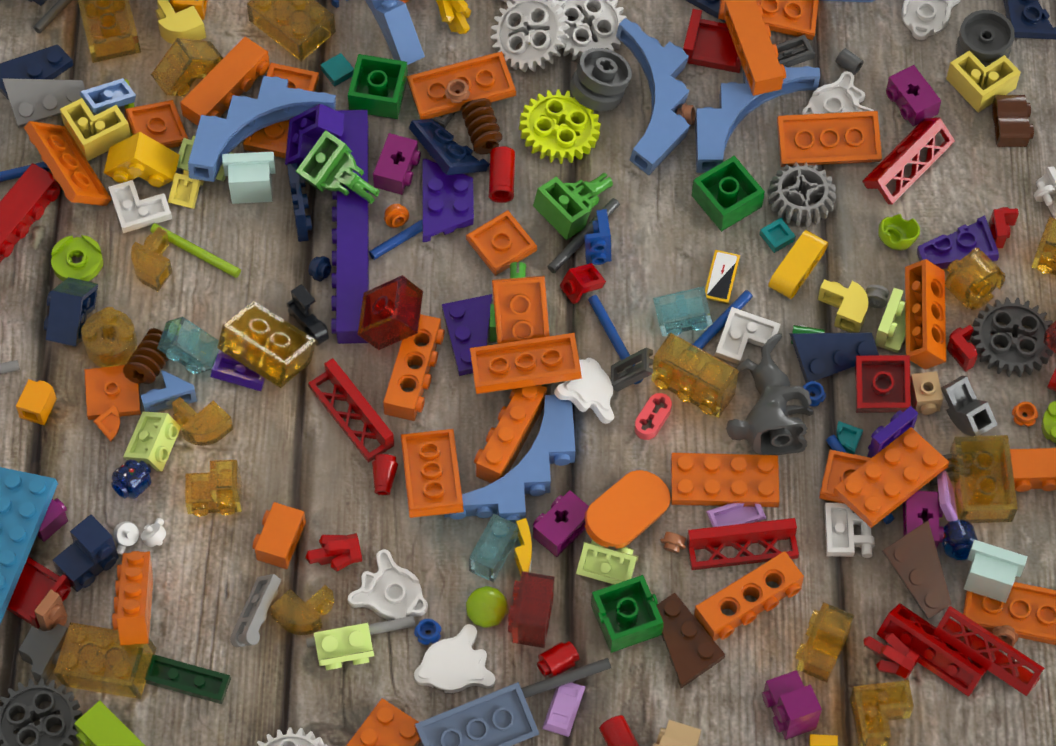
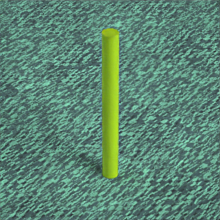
[150,223,241,278]

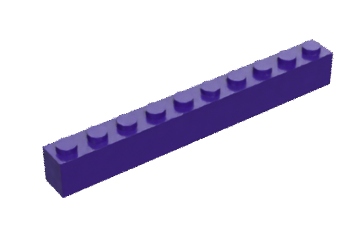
[331,110,369,344]

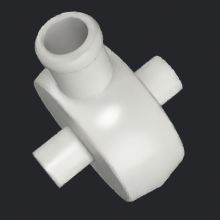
[141,518,166,547]
[113,521,139,555]

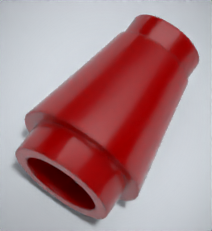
[372,454,399,495]

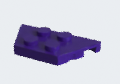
[422,159,474,242]

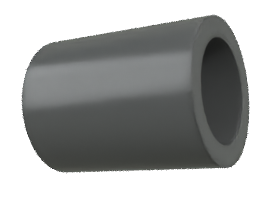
[835,48,864,75]

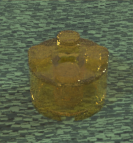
[945,248,1006,310]
[81,307,137,368]

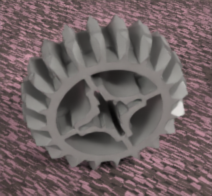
[767,161,836,228]

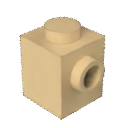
[910,371,943,415]

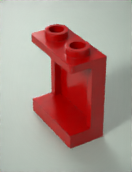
[683,9,741,73]
[7,557,71,629]

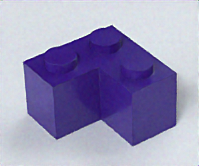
[285,104,344,167]

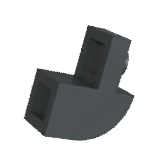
[941,376,998,437]

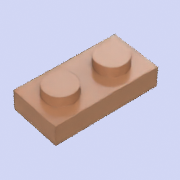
[34,590,68,631]

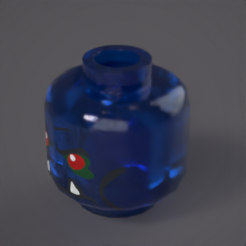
[111,459,152,499]
[942,519,978,560]

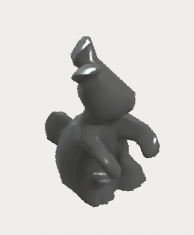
[726,333,814,455]

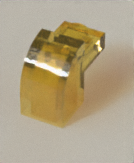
[131,227,172,291]
[172,397,233,446]
[270,585,334,635]

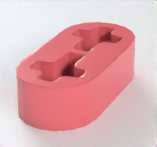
[635,393,672,440]

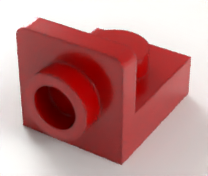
[989,207,1019,248]
[560,263,606,304]
[946,325,978,372]

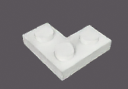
[108,180,172,233]
[714,307,781,364]

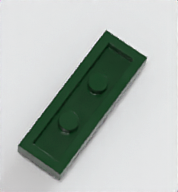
[142,654,231,704]

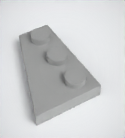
[2,78,88,127]

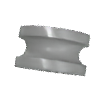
[866,285,889,308]

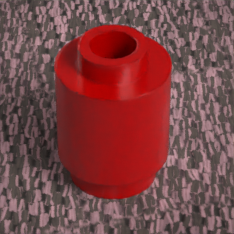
[537,641,580,678]

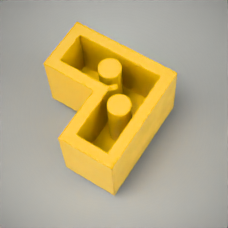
[104,132,180,188]

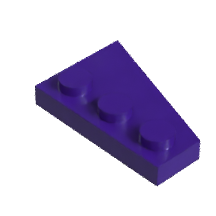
[917,215,999,269]
[442,294,492,376]

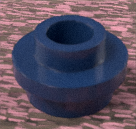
[308,256,332,282]

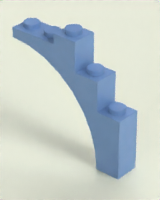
[365,0,425,65]
[616,18,690,176]
[695,66,820,173]
[188,76,336,182]
[444,395,576,527]

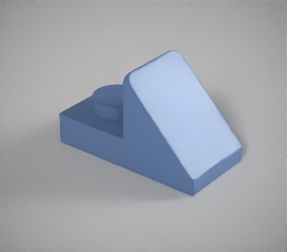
[80,78,136,114]
[141,370,197,412]

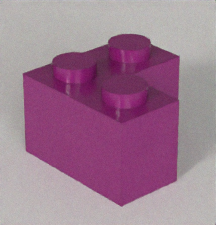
[762,670,822,740]

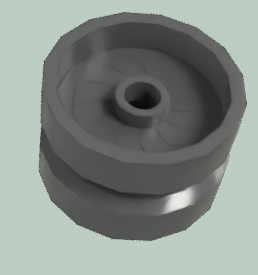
[956,10,1015,67]
[570,48,632,111]

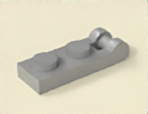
[230,574,281,648]

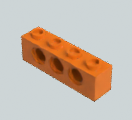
[905,259,946,370]
[383,312,445,421]
[694,551,804,641]

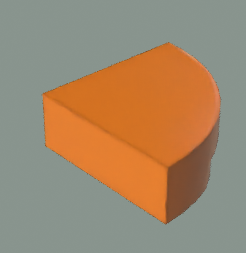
[93,404,121,442]

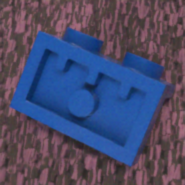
[584,209,612,265]

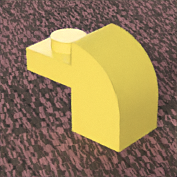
[155,0,206,46]
[818,279,869,333]

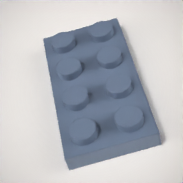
[414,682,539,746]

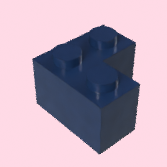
[44,277,98,347]
[53,514,119,592]

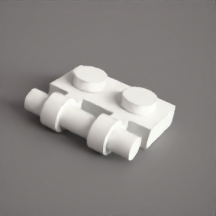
[824,503,875,558]

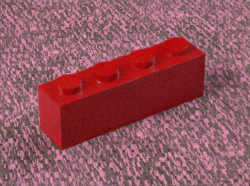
[0,163,61,263]

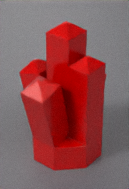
[305,533,362,572]
[863,633,920,681]

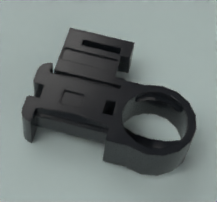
[287,284,329,346]

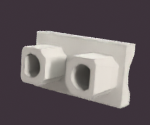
[1034,167,1056,219]

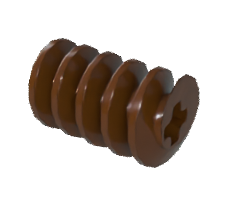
[460,98,502,155]
[123,328,175,384]

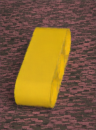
[768,230,829,299]

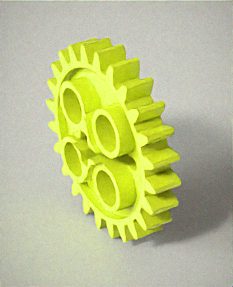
[519,89,601,164]

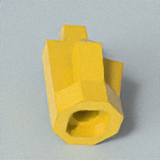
[436,0,471,34]

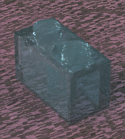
[653,286,713,337]
[157,317,222,374]
[469,514,518,582]

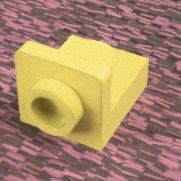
[168,170,204,209]

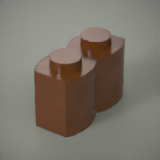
[992,95,1034,147]

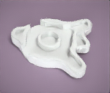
[901,0,961,40]
[802,71,874,115]
[554,358,614,424]
[348,549,428,620]
[414,624,495,693]

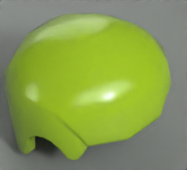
[878,214,920,251]
[466,586,509,628]

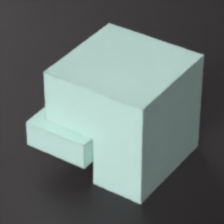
[222,152,276,204]
[964,540,1028,603]

